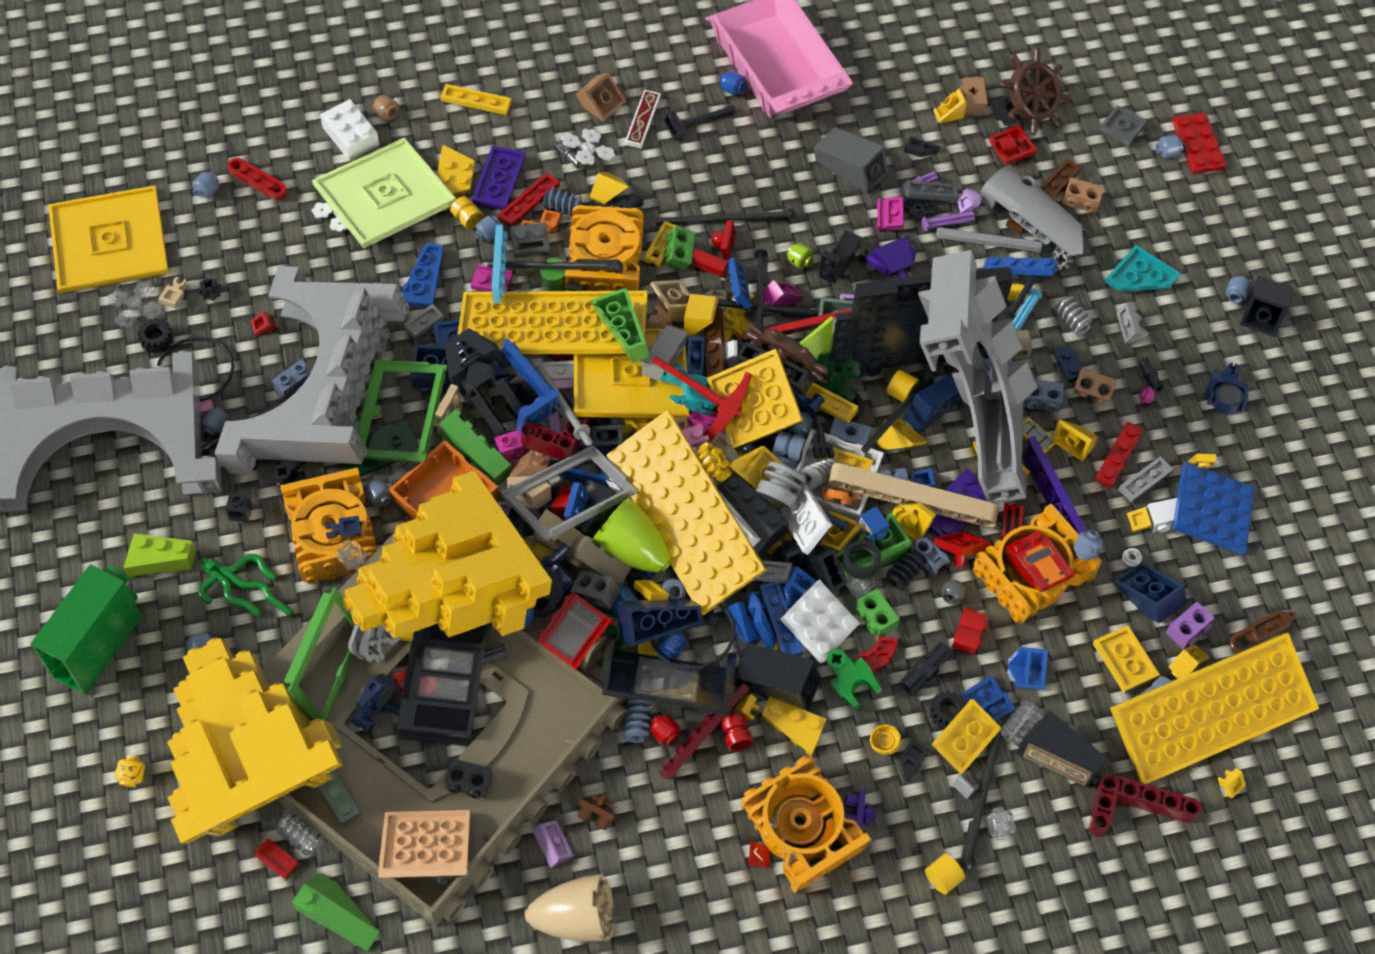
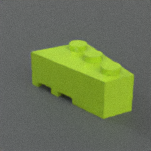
[123,533,197,579]

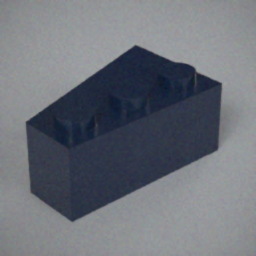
[904,373,963,433]

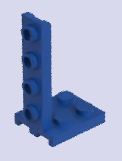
[502,338,560,435]

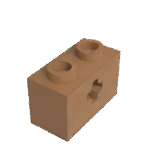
[959,77,987,115]

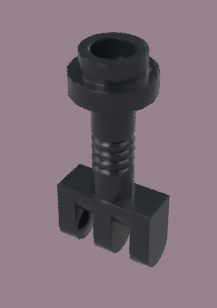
[811,416,834,458]

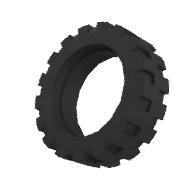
[533,563,565,618]

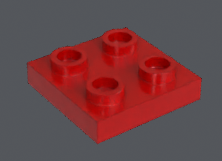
[989,125,1037,165]

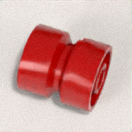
[720,713,754,751]

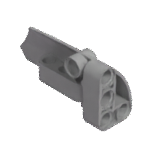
[980,165,1083,256]

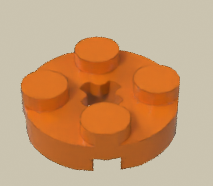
[820,486,859,505]

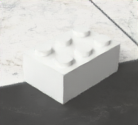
[320,99,379,162]

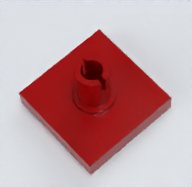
[934,531,990,568]

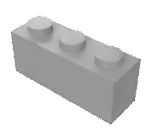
[641,325,687,383]

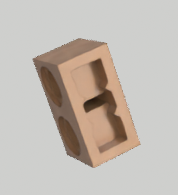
[1062,177,1104,213]
[1074,368,1117,404]

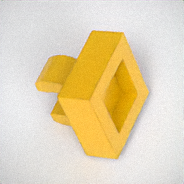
[732,694,760,720]
[1218,769,1246,798]

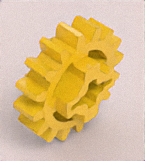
[697,442,731,482]

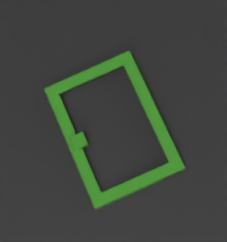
[357,360,448,462]
[284,587,359,721]

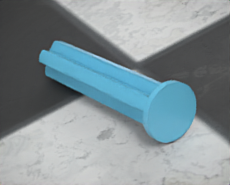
[1013,289,1042,330]

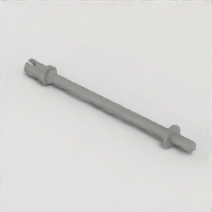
[523,354,592,446]

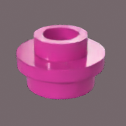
[1139,386,1155,404]

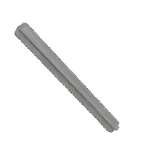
[936,227,1042,252]

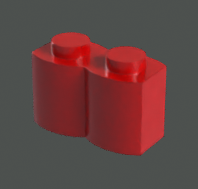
[952,607,989,654]

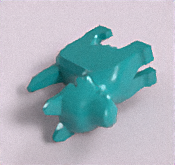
[659,364,716,416]

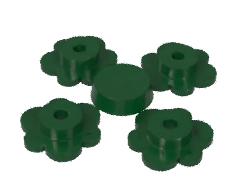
[816,353,861,403]

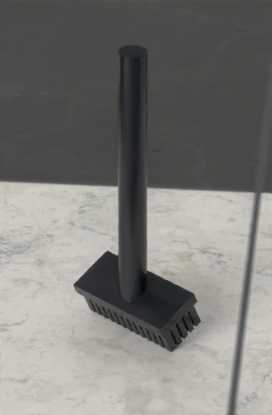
[663,105,736,141]

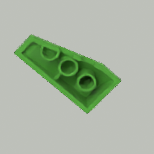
[292,873,380,952]

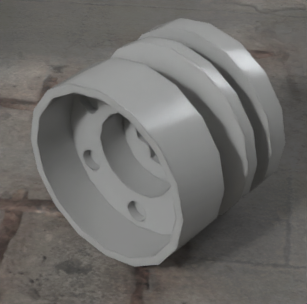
[755,462,806,509]

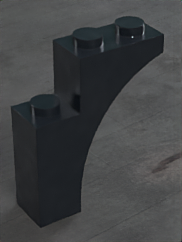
[819,230,861,284]

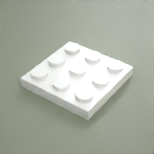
[780,579,860,664]

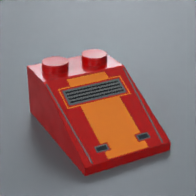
[1005,530,1075,592]

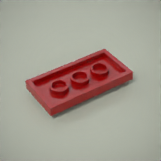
[1172,112,1227,174]

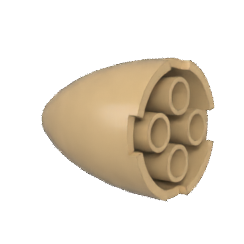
[525,874,614,942]

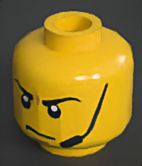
[115,755,145,787]

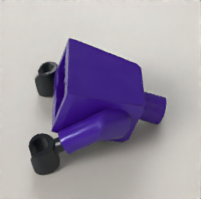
[859,235,916,279]

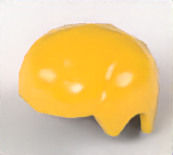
[870,724,901,756]

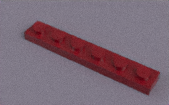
[659,683,749,779]

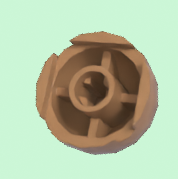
[646,302,674,329]

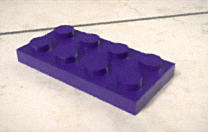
[472,146,526,210]
[929,468,988,537]

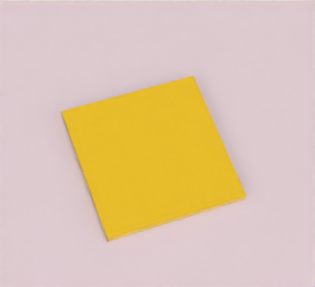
[48,185,169,294]
[573,328,689,419]

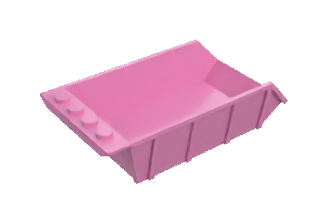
[705,0,853,118]

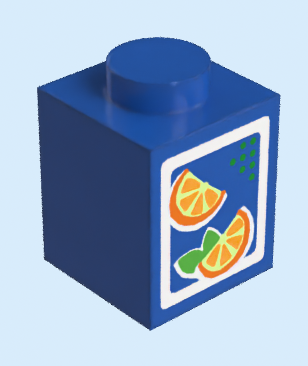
[857,507,889,542]

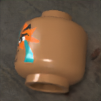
[373,95,399,120]

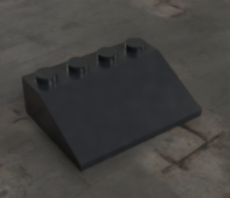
[717,473,789,557]

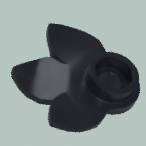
[904,197,937,220]

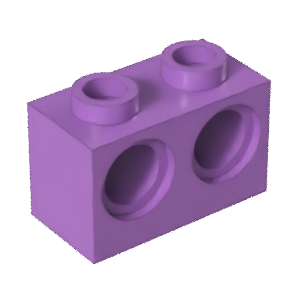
[1166,602,1215,649]

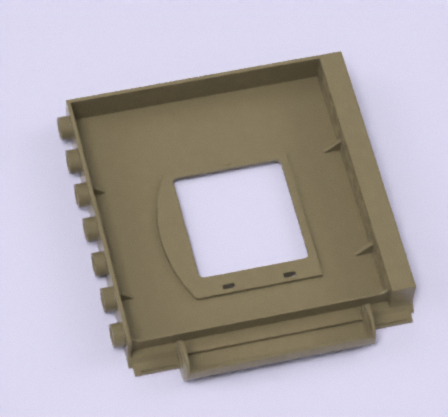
[262,532,628,927]

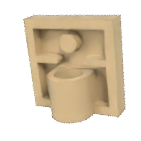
[435,384,462,434]

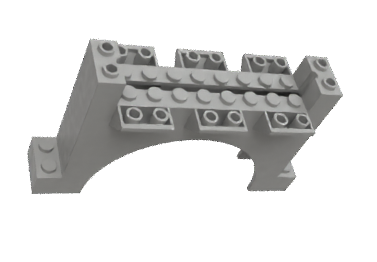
[918,250,1037,503]
[214,266,409,475]
[0,350,223,513]

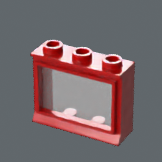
[537,592,615,672]

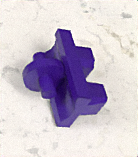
[843,791,877,829]

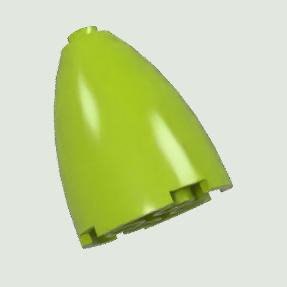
[592,498,671,573]

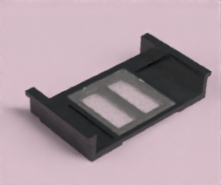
[396,623,492,747]
[601,633,736,715]

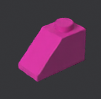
[763,280,803,307]

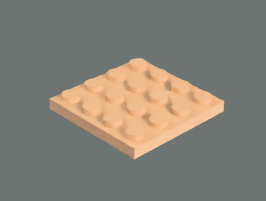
[378,810,470,878]

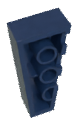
[616,598,703,647]

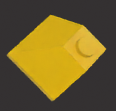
[876,418,928,450]
[1052,420,1098,462]

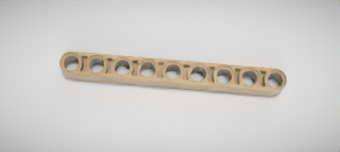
[828,463,999,527]

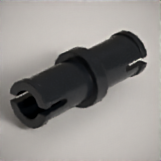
[1137,357,1164,393]

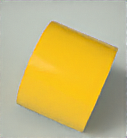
[886,369,919,402]
[925,854,965,895]

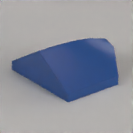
[784,566,816,608]
[1008,647,1048,690]

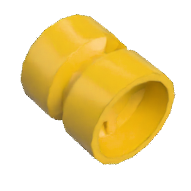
[450,196,484,230]

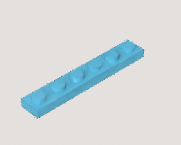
[492,224,508,304]

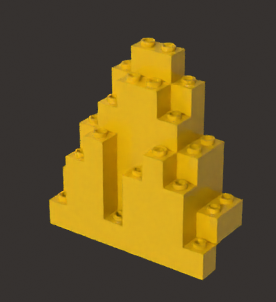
[343,471,552,639]
[167,638,343,844]

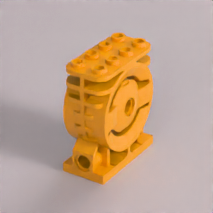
[565,205,644,291]
[280,468,377,584]
[973,504,1102,623]
[740,755,871,893]

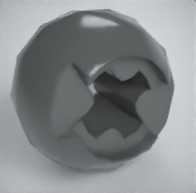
[941,580,966,604]

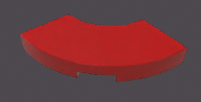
[857,637,898,673]

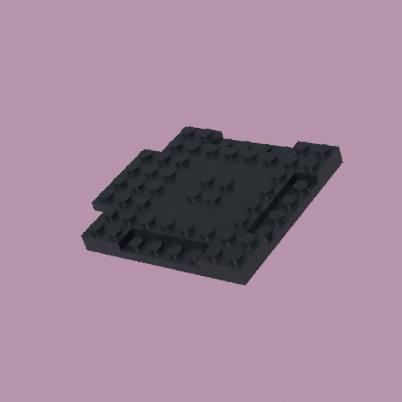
[828,266,1013,379]

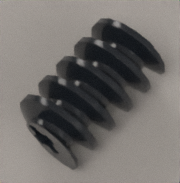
[885,548,927,591]

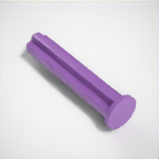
[922,211,975,231]

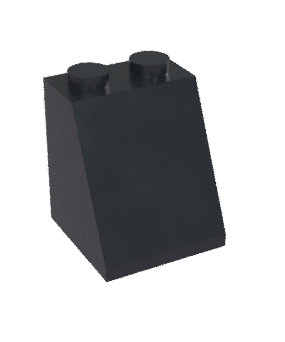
[1240,275,1293,337]

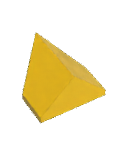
[933,89,967,123]
[590,172,629,205]

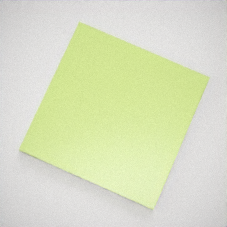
[312,137,456,248]

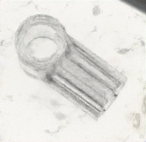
[712,433,740,473]

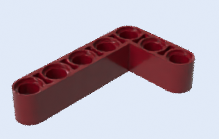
[521,410,594,460]
[1089,774,1202,837]

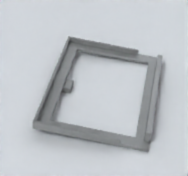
[501,445,638,542]

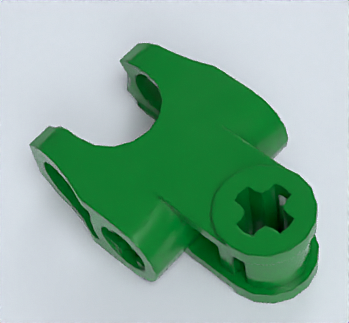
[827,649,882,711]

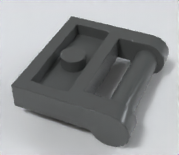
[510,222,550,259]

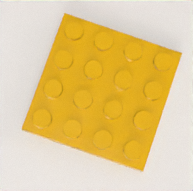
[707,349,803,450]

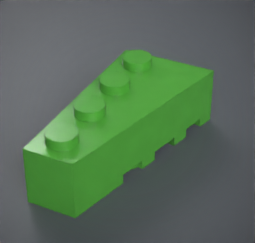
[591,288,651,363]
[439,409,511,486]
[837,512,911,582]

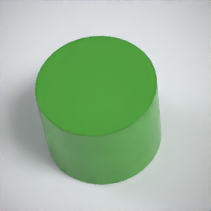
[540,258,566,291]

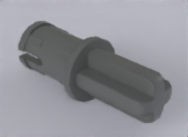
[555,140,583,169]

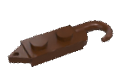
[1229,609,1296,653]

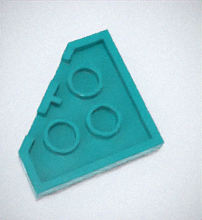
[1105,245,1181,292]

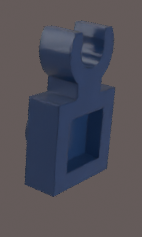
[325,516,362,539]

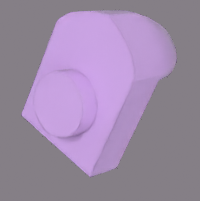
[957,189,982,213]

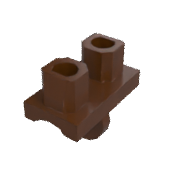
[578,792,618,830]

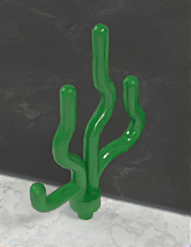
[198,554,294,617]

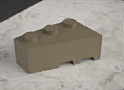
[565,536,631,585]

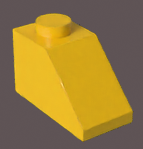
[1169,644,1210,678]

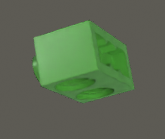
[663,226,695,271]
[856,589,900,638]

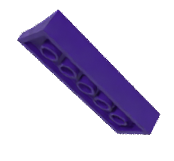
[1022,436,1087,534]

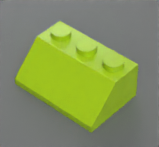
[800,316,834,365]

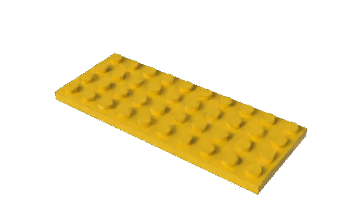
[458,291,648,354]
[607,410,767,615]
[1110,633,1319,784]

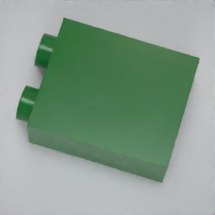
[30,564,142,695]

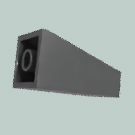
[813,127,888,194]

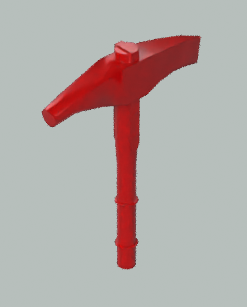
[652,356,753,441]

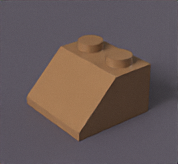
[575,72,626,121]
[509,450,552,477]

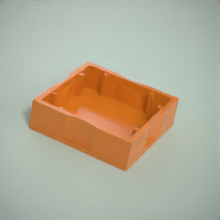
[388,440,500,520]

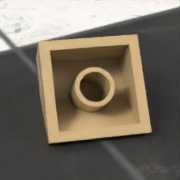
[651,280,690,322]

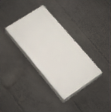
[780,484,832,555]

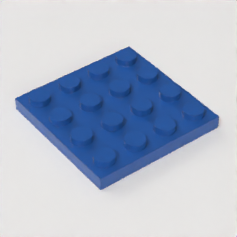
[1172,461,1255,555]

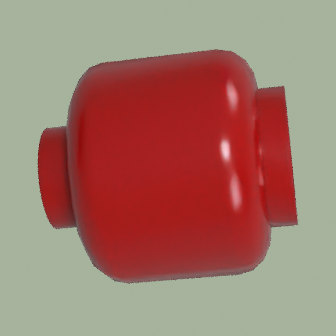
[650,715,680,746]

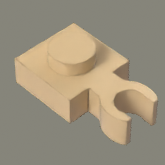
[158,277,187,309]

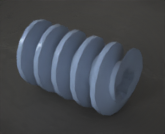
[543,187,582,216]
[623,698,653,743]

